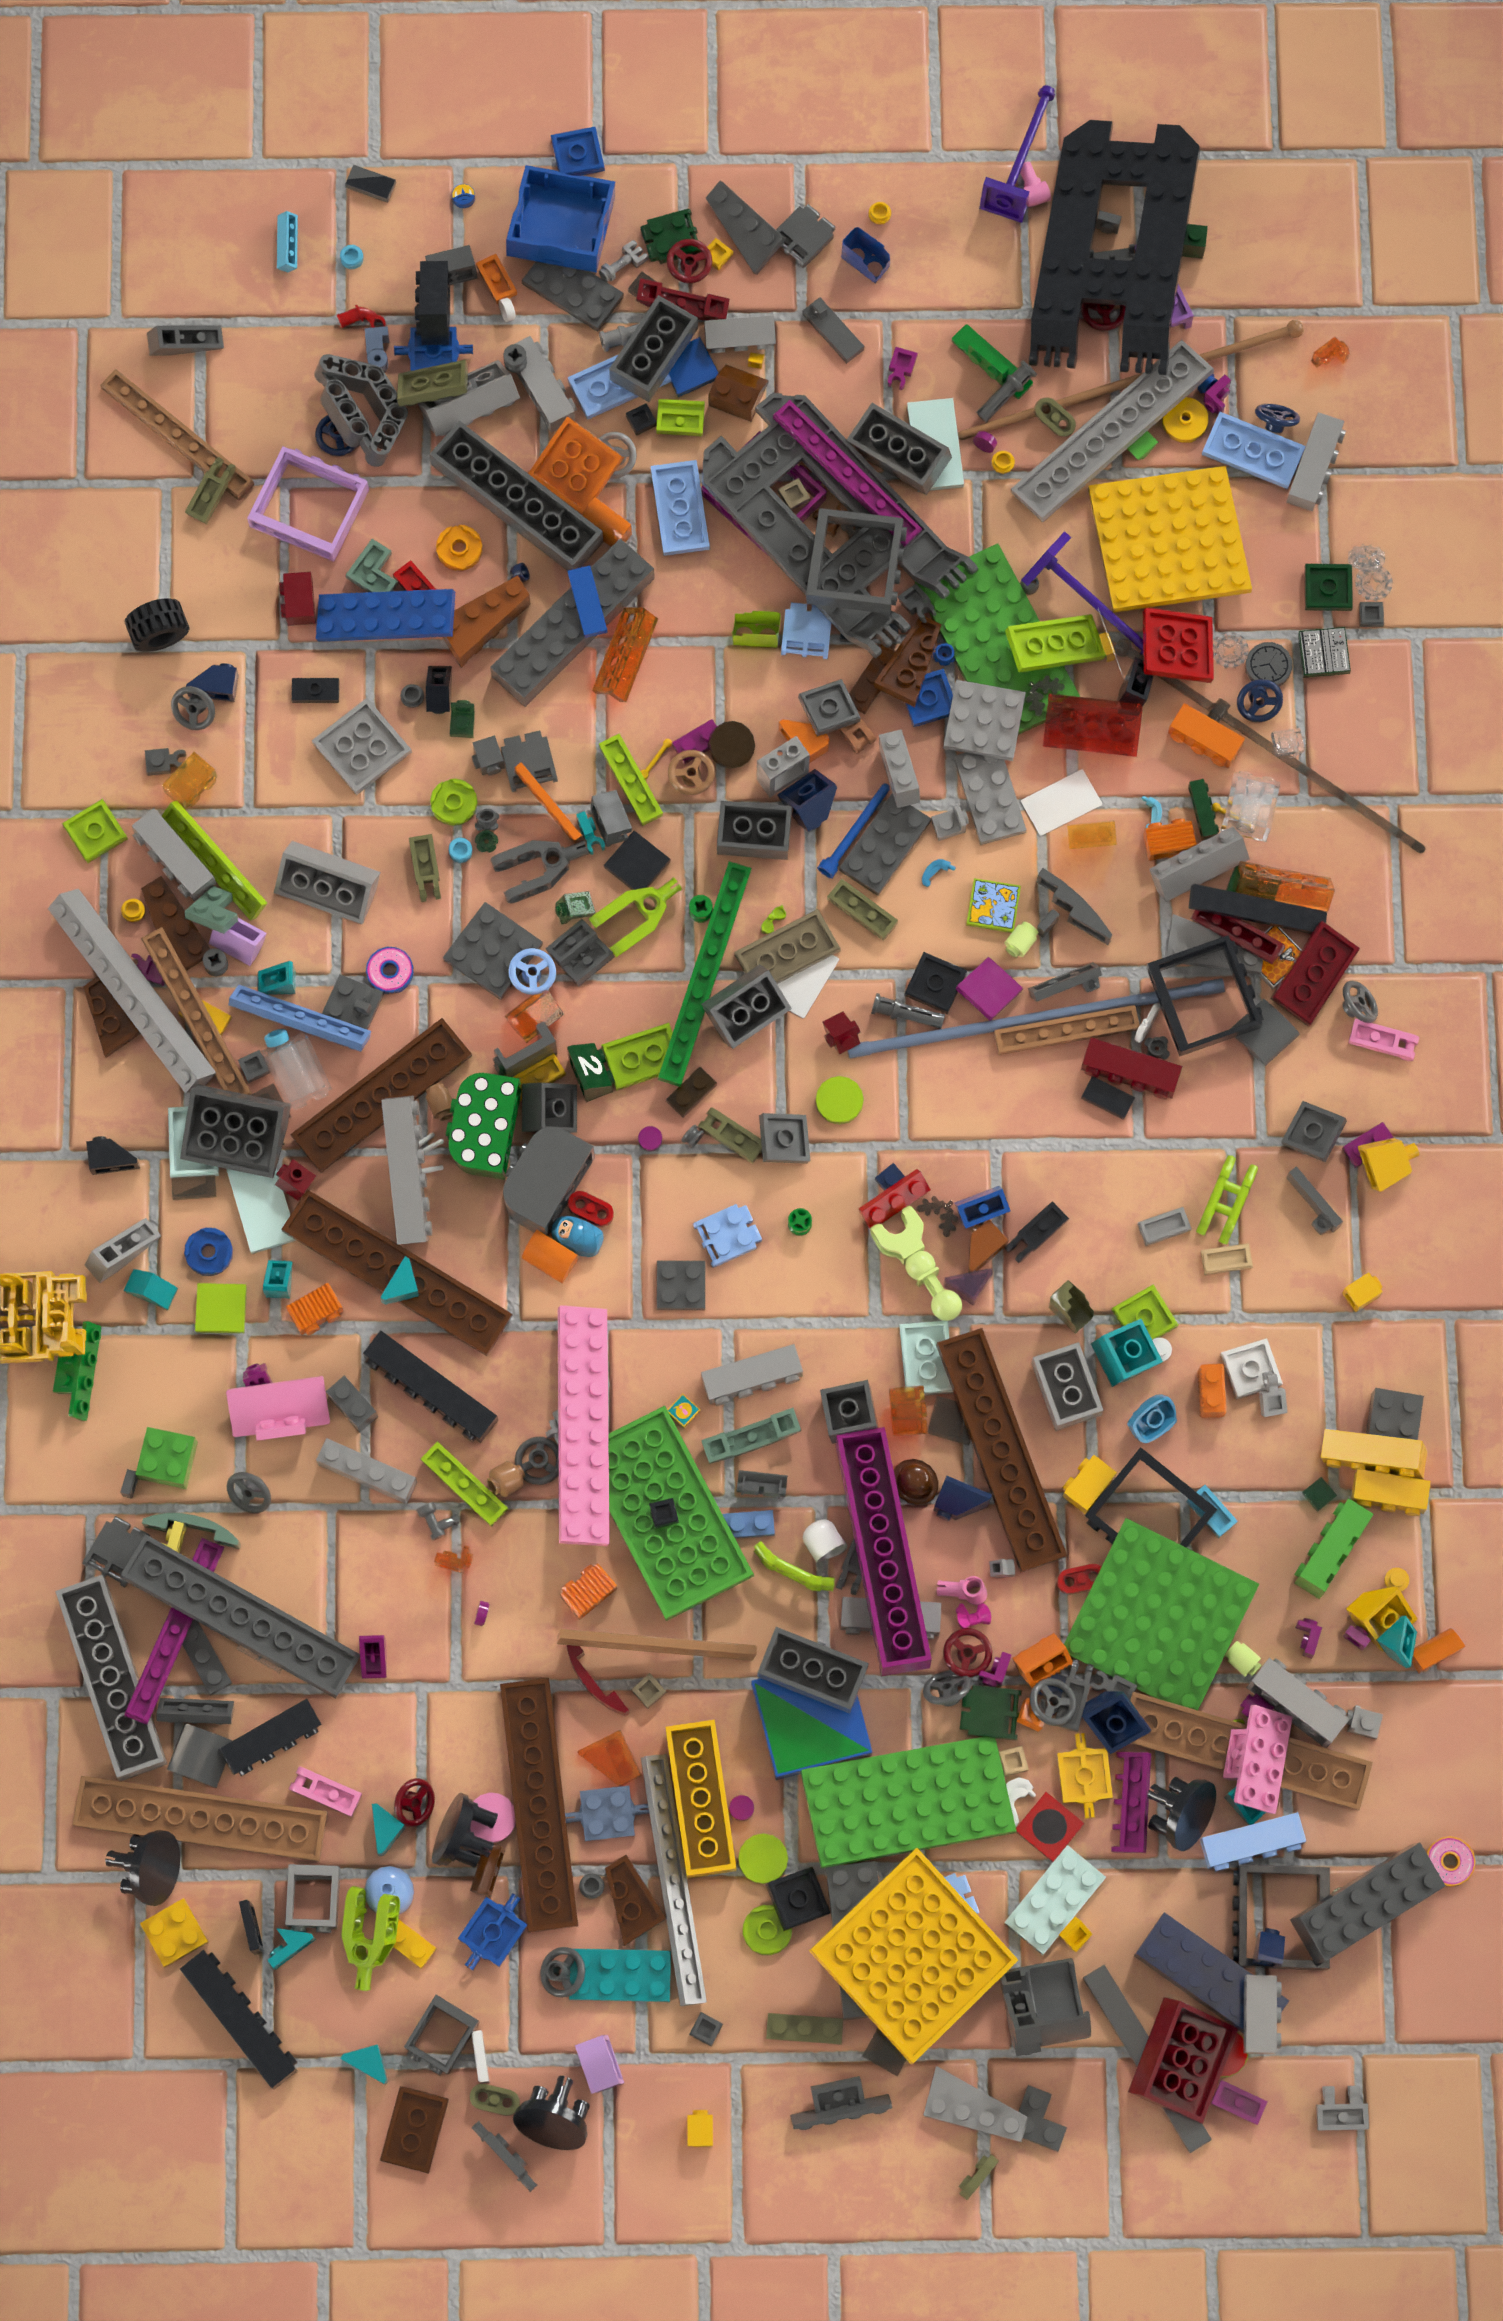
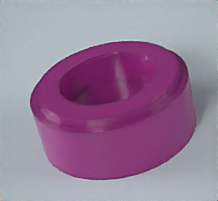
[973,431,997,453]
[638,1126,662,1152]
[474,1600,490,1626]
[729,1795,754,1821]

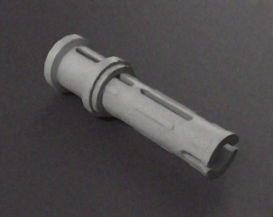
[599,324,639,352]

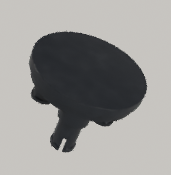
[1147,1777,1216,1851]
[432,1793,498,1868]
[105,1830,180,1906]
[513,2076,590,2150]

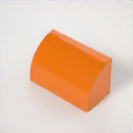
[583,497,632,547]
[522,1229,578,1283]
[1412,1628,1466,1674]

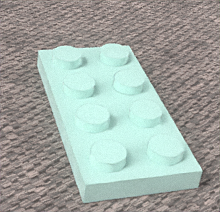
[1004,1845,1106,1955]

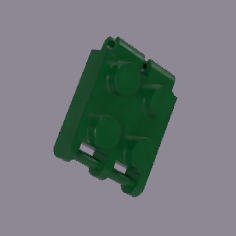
[640,209,702,264]
[960,1685,1022,1740]

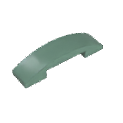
[701,1408,802,1464]
[142,1513,241,1549]

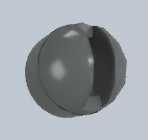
[1020,577,1039,595]

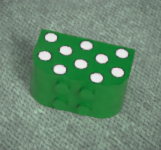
[446,1073,522,1180]

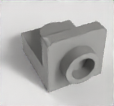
[931,804,969,841]
[1346,1705,1383,1739]

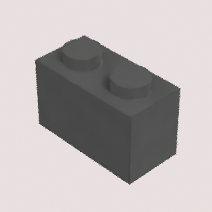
[326,1375,378,1432]

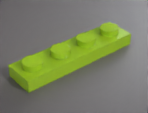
[599,733,663,826]
[421,1441,508,1527]

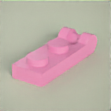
[1348,1019,1419,1061]
[289,1766,362,1817]

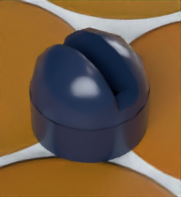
[510,563,530,582]

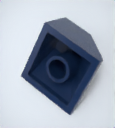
[777,769,837,832]
[933,1475,992,1521]
[1082,1691,1151,1754]

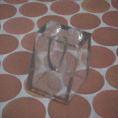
[1220,771,1281,842]
[260,1032,332,1110]

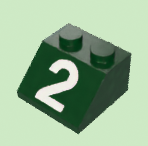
[567,1043,615,1102]

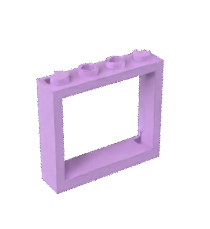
[247,446,369,562]

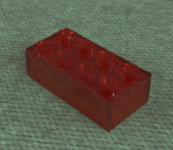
[1043,694,1143,757]

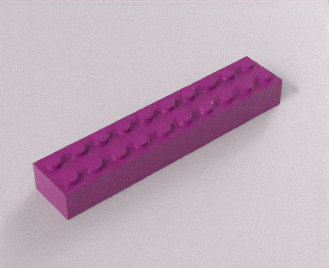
[835,1427,932,1677]

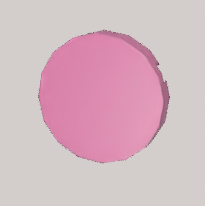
[470,1793,516,1843]

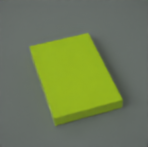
[601,1023,673,1091]

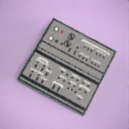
[1298,627,1351,678]

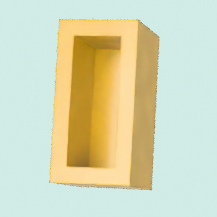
[1062,1455,1117,1515]

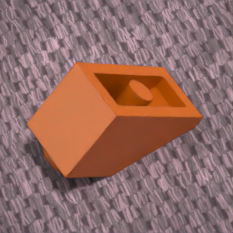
[779,719,830,763]

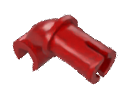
[337,305,387,329]

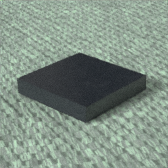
[604,830,671,890]
[904,952,967,1014]
[765,1866,830,1931]
[239,1900,264,1955]

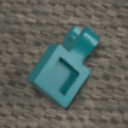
[576,811,605,855]

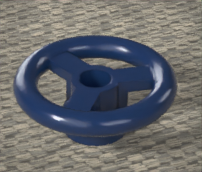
[1255,404,1300,433]
[315,413,357,456]
[1237,679,1283,722]

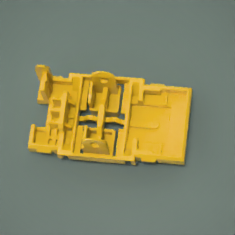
[0,1271,87,1364]

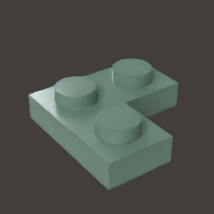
[346,539,398,592]
[185,886,238,934]

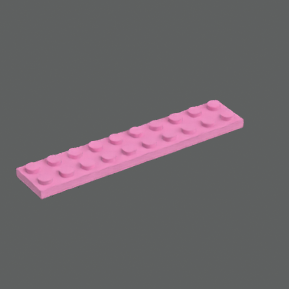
[558,1306,609,1546]

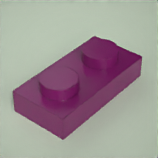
[672,719,717,764]
[1342,1122,1394,1168]
[1211,2080,1268,2125]

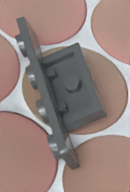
[790,2076,892,2130]

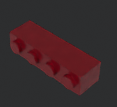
[1081,1037,1183,1099]

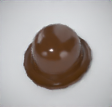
[894,1459,939,1505]

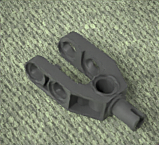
[491,840,589,903]

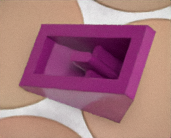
[359,1635,387,1679]

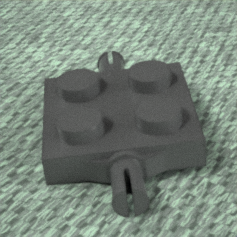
[472,2121,537,2192]

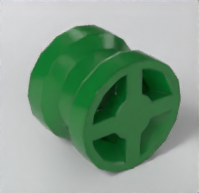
[689,895,713,923]
[788,1208,812,1236]

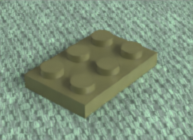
[397,360,468,407]

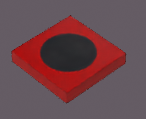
[1016,1792,1085,1863]

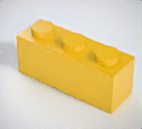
[1351,1469,1431,1516]

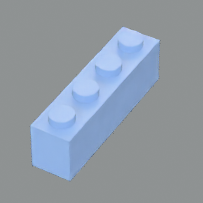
[1200,1812,1306,1872]

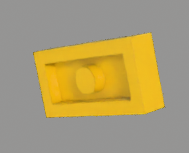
[393,1919,437,1969]

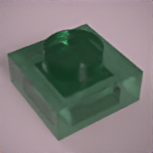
[1302,1477,1337,1512]

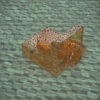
[1311,336,1350,367]
[434,1545,473,1574]

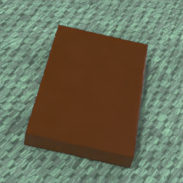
[380,2086,449,2174]

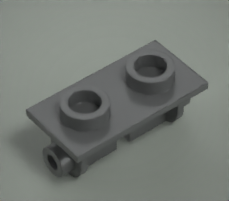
[736,1470,788,1499]

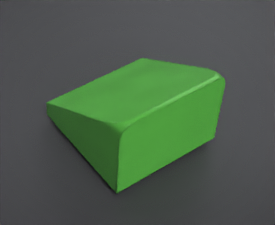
[1127,431,1158,460]

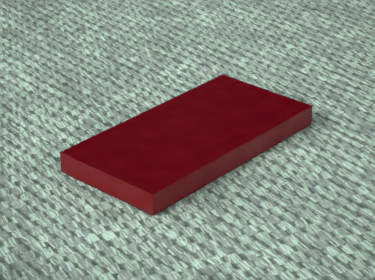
[1270,921,1360,1026]

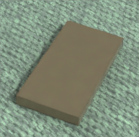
[734,909,841,984]

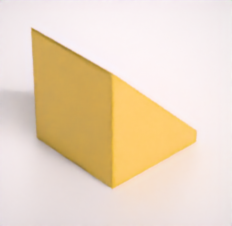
[748,352,765,369]

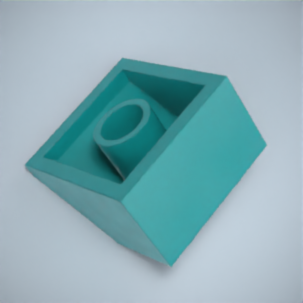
[1091,1319,1163,1387]

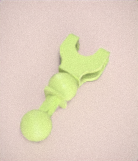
[870,1206,962,1321]

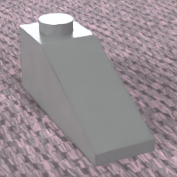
[85,1218,161,1283]

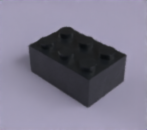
[415,261,450,345]

